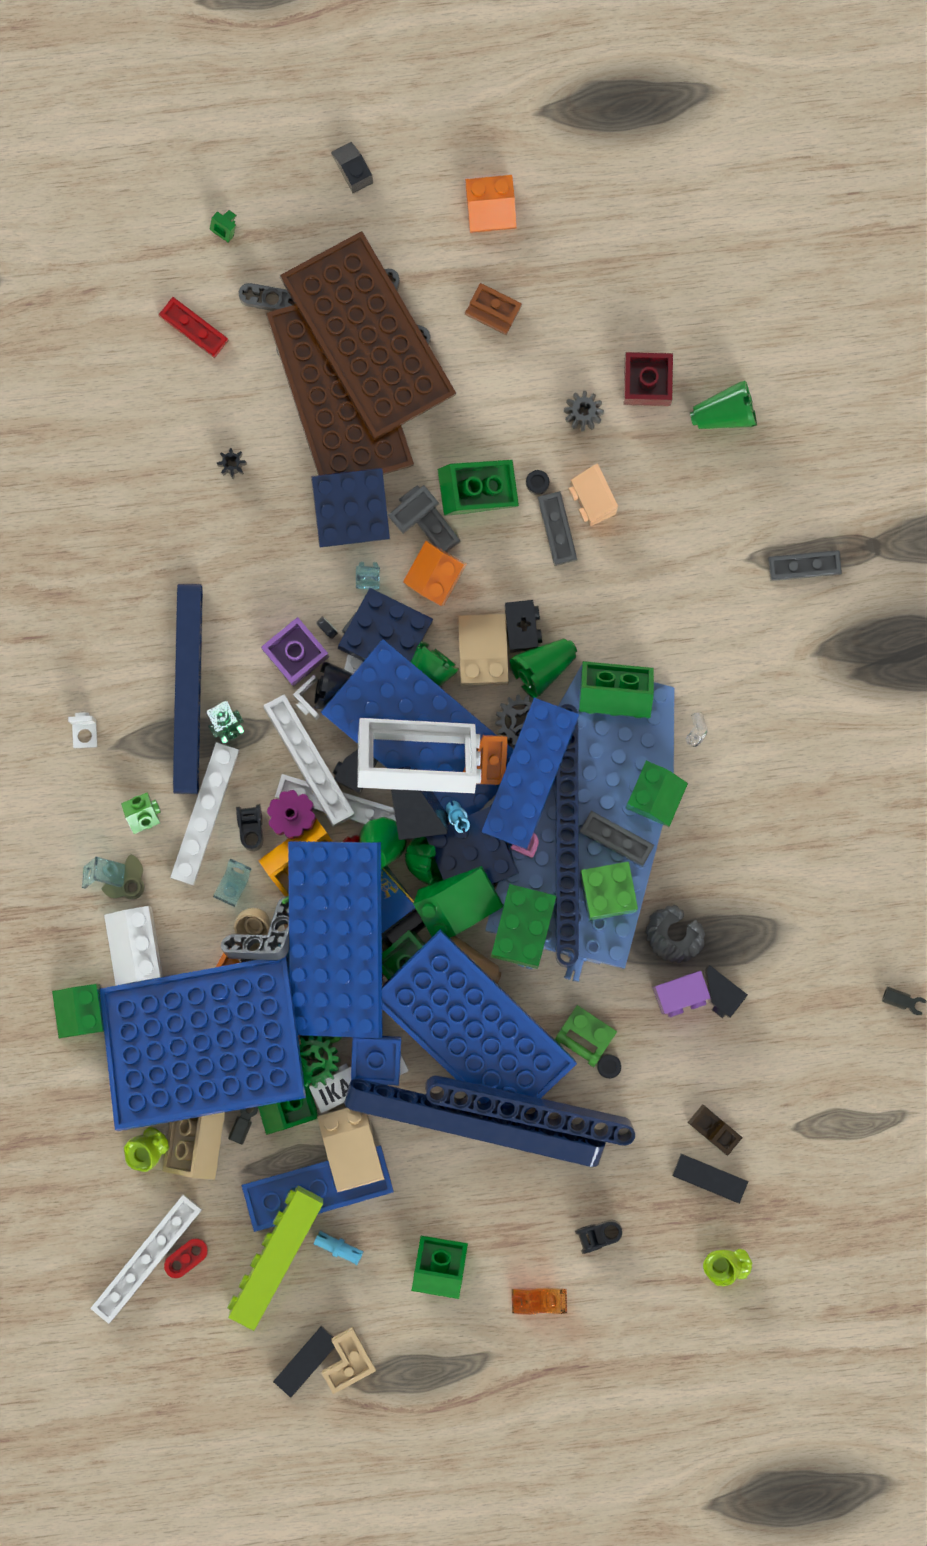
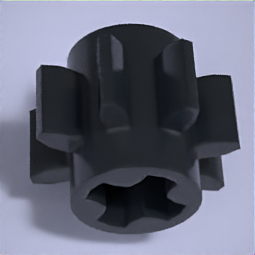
[217,448,247,479]

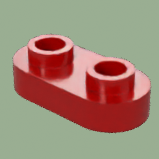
[164,1238,208,1278]

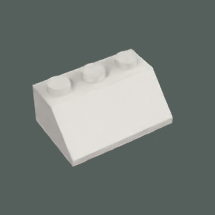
[104,906,163,986]

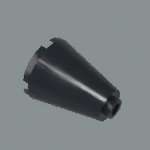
[314,661,353,709]

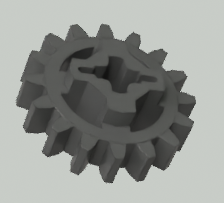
[495,694,532,746]

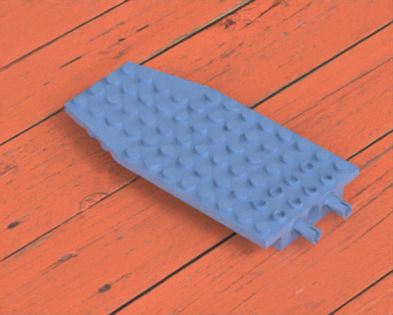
[485,665,674,982]

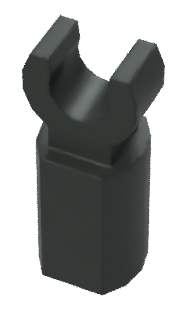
[882,986,926,1015]
[228,1106,259,1145]

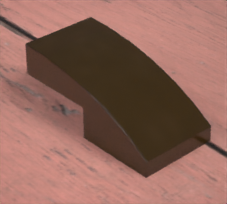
[687,1104,743,1156]

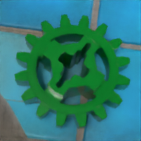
[299,1036,340,1088]

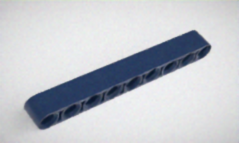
[173,584,203,794]
[425,1076,635,1146]

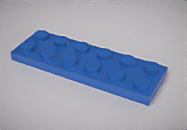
[482,698,579,850]
[241,1145,394,1232]

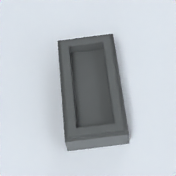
[388,485,439,534]

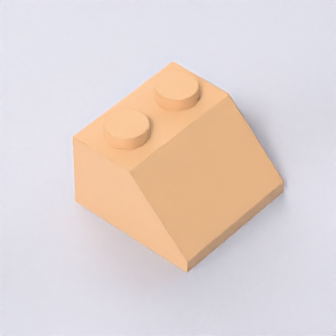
[568,463,618,526]

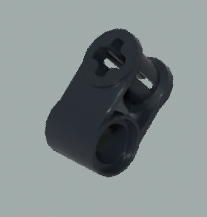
[236,804,264,851]
[575,1220,622,1254]

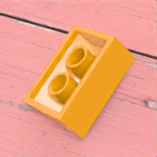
[258,818,334,896]

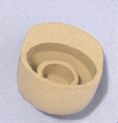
[234,908,275,951]

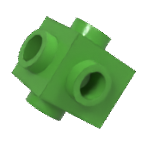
[121,792,161,834]

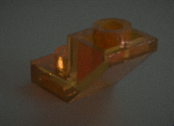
[512,1288,567,1315]

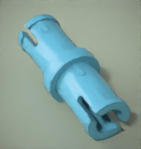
[446,801,470,833]
[314,1230,364,1265]

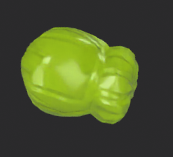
[124,1127,169,1172]
[703,1249,752,1286]

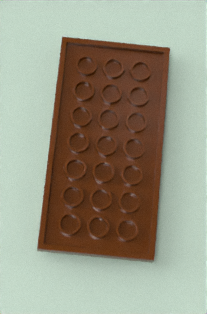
[280,231,456,440]
[266,305,414,475]

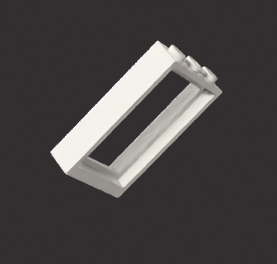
[358,718,481,793]

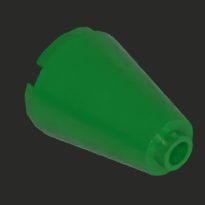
[690,381,757,429]
[509,638,577,698]
[411,641,459,687]
[359,817,407,869]

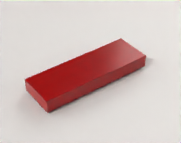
[158,297,229,359]

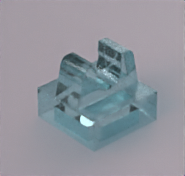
[356,562,380,589]

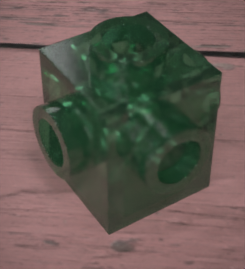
[206,700,244,743]

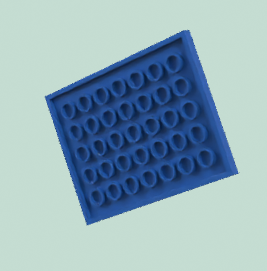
[99,956,306,1131]

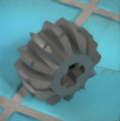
[564,391,604,432]

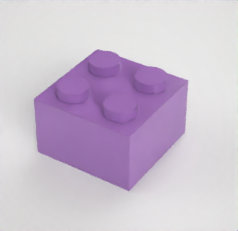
[261,617,330,687]
[652,971,711,1017]

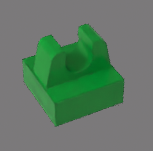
[209,210,237,243]

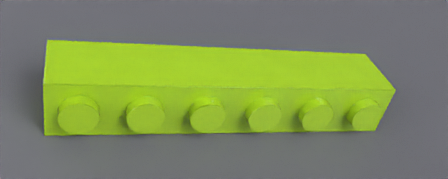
[227,1185,323,1331]

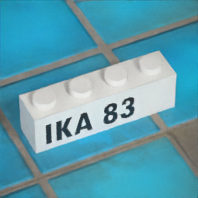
[309,1055,409,1113]

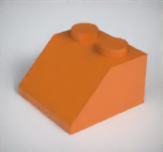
[465,175,517,233]
[403,541,467,606]

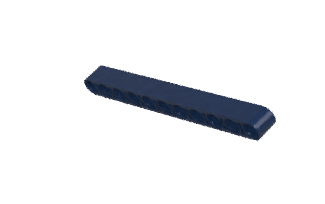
[555,704,579,968]
[344,1079,606,1167]

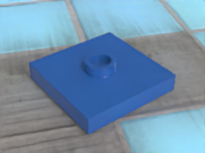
[351,1036,401,1086]

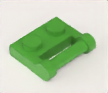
[554,1005,617,1068]

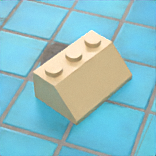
[163,1112,225,1180]

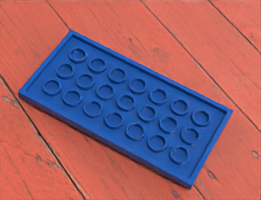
[321,639,514,816]
[288,841,382,1038]
[382,929,577,1113]

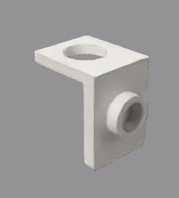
[293,675,320,720]
[68,712,97,748]

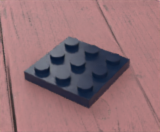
[311,468,390,548]
[338,588,433,662]
[426,806,519,885]

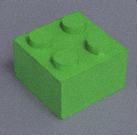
[580,861,638,921]

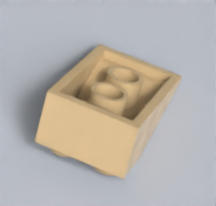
[458,614,509,687]
[317,1108,384,1192]

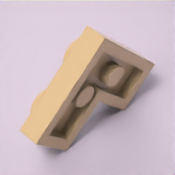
[322,1327,376,1394]

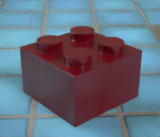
[623,352,673,406]

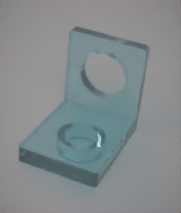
[82,857,125,889]
[213,859,252,907]

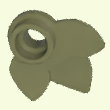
[101,854,144,899]

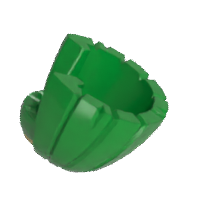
[405,837,443,885]

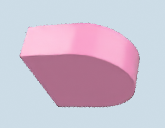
[511,833,539,859]

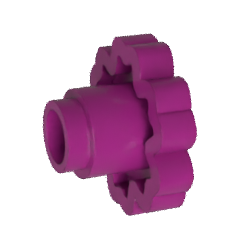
[267,790,316,840]

